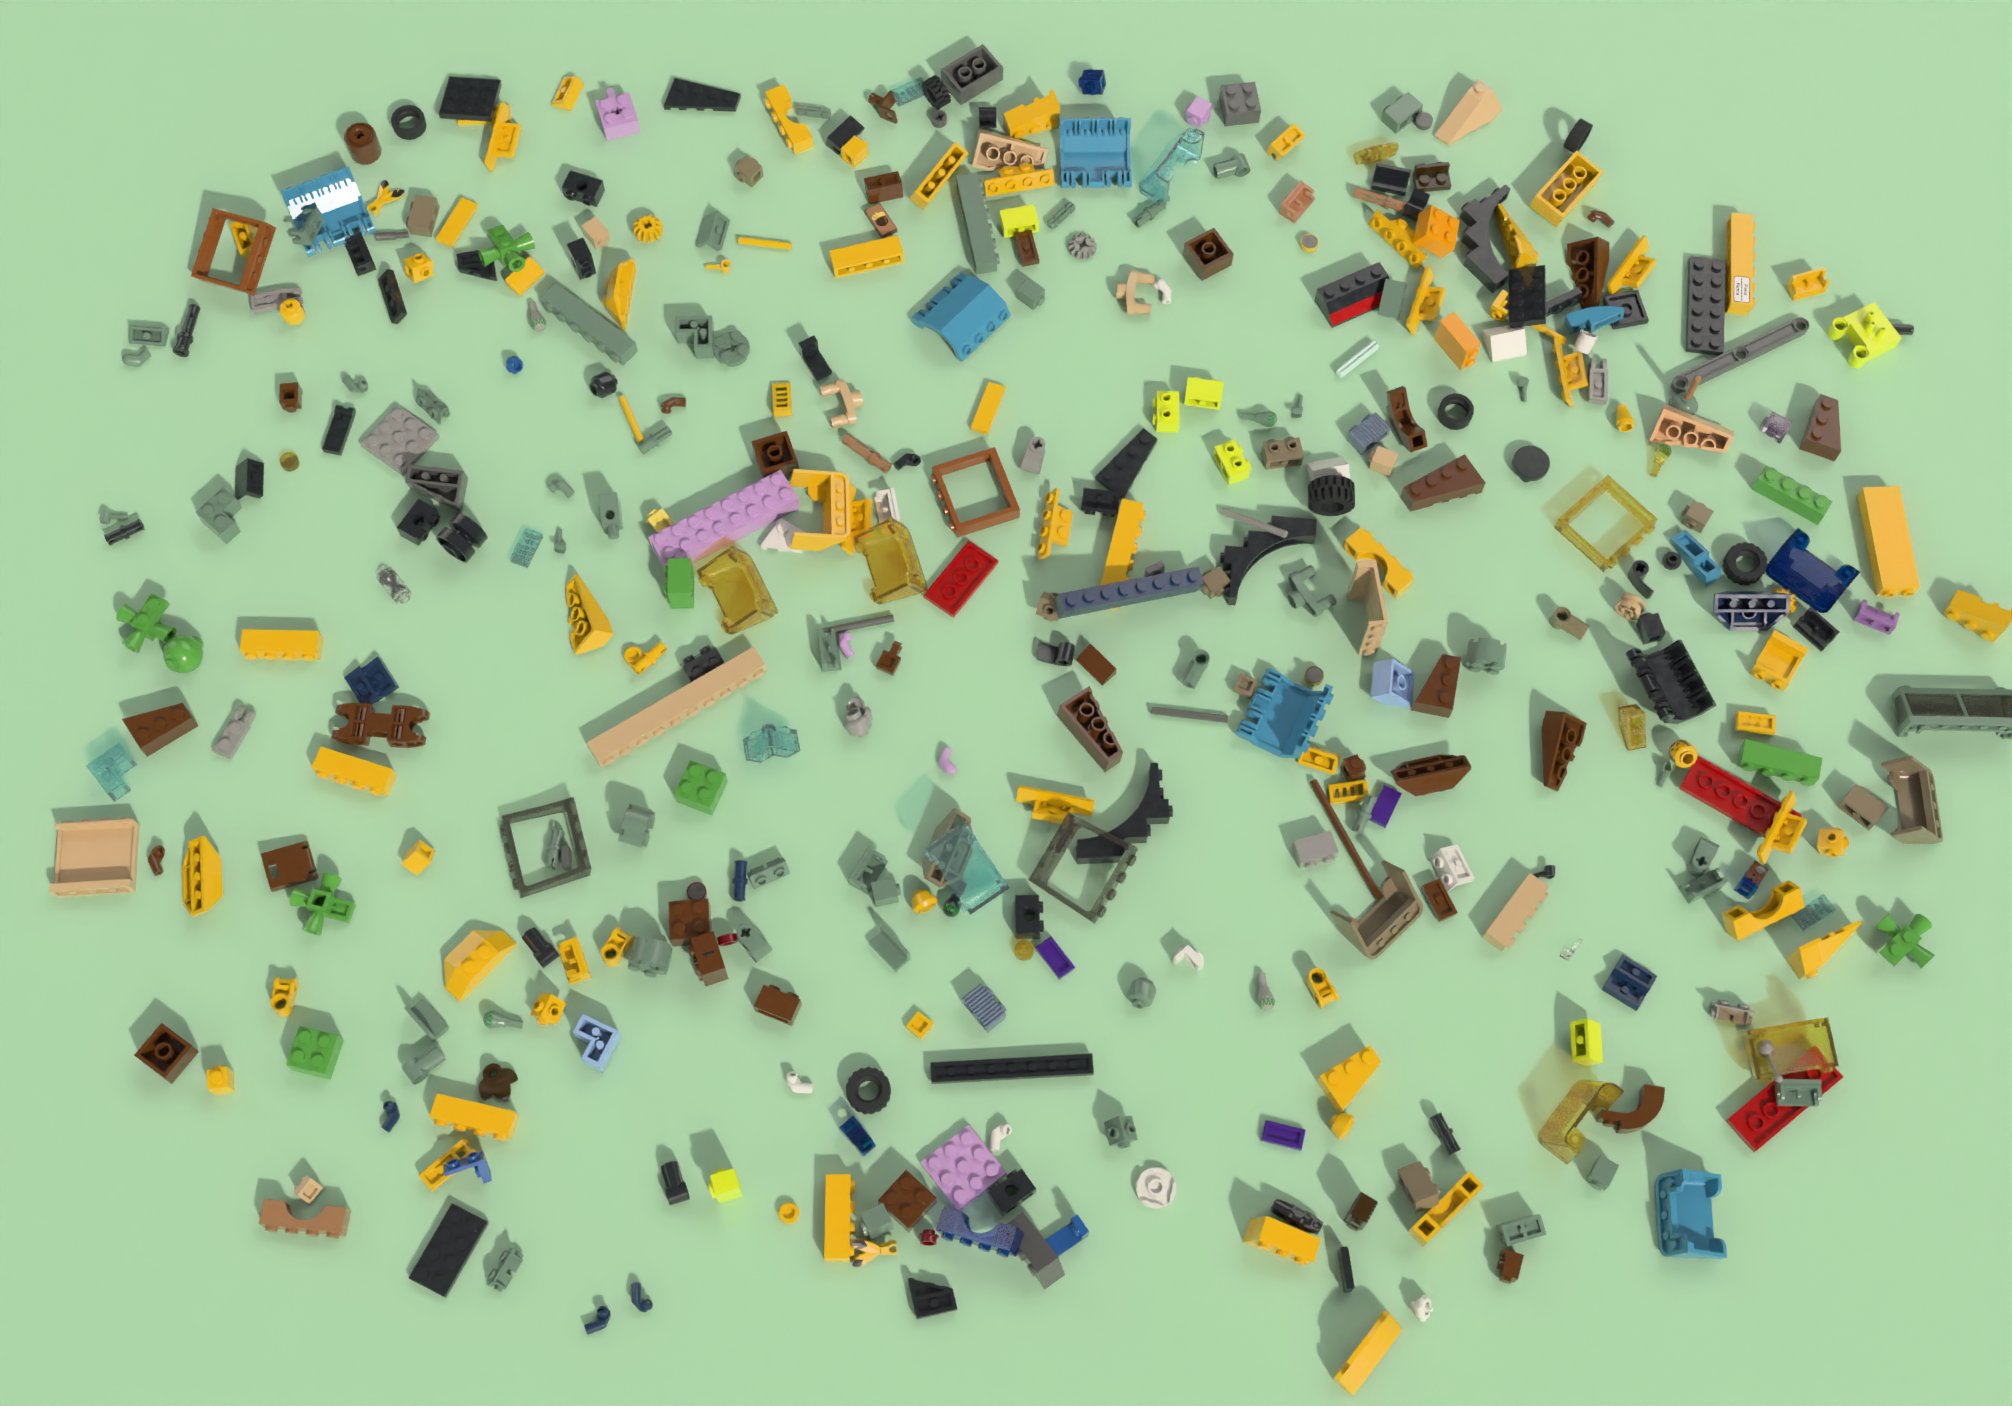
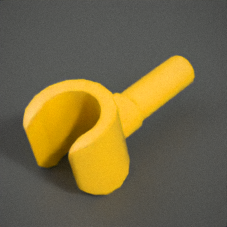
[705,260,731,274]

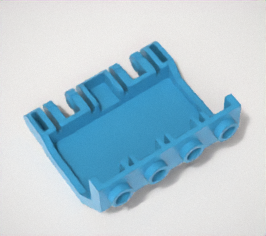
[1060,117,1132,188]
[281,166,376,257]
[910,272,1011,362]
[1235,668,1334,758]

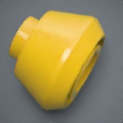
[912,889,938,914]
[1329,1112,1355,1139]

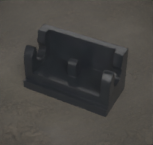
[826,115,865,155]
[345,232,377,276]
[1792,607,1840,652]

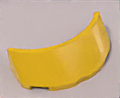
[1332,1310,1403,1396]

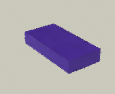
[1368,785,1402,828]
[1035,936,1075,980]
[1261,1120,1306,1151]

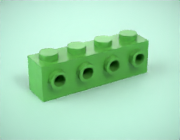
[1752,466,1833,525]
[1737,739,1822,786]

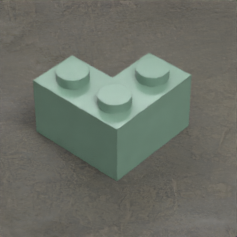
[676,316,714,359]
[196,487,242,544]

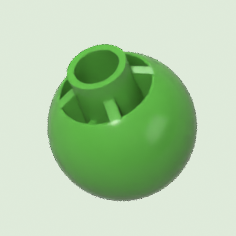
[163,635,204,673]

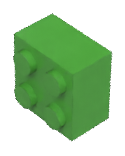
[664,558,695,609]
[674,760,728,815]
[286,1026,344,1080]

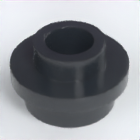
[1662,552,1682,570]

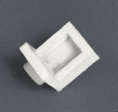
[1172,945,1205,972]

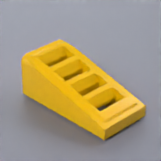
[772,382,792,417]
[1328,779,1369,804]

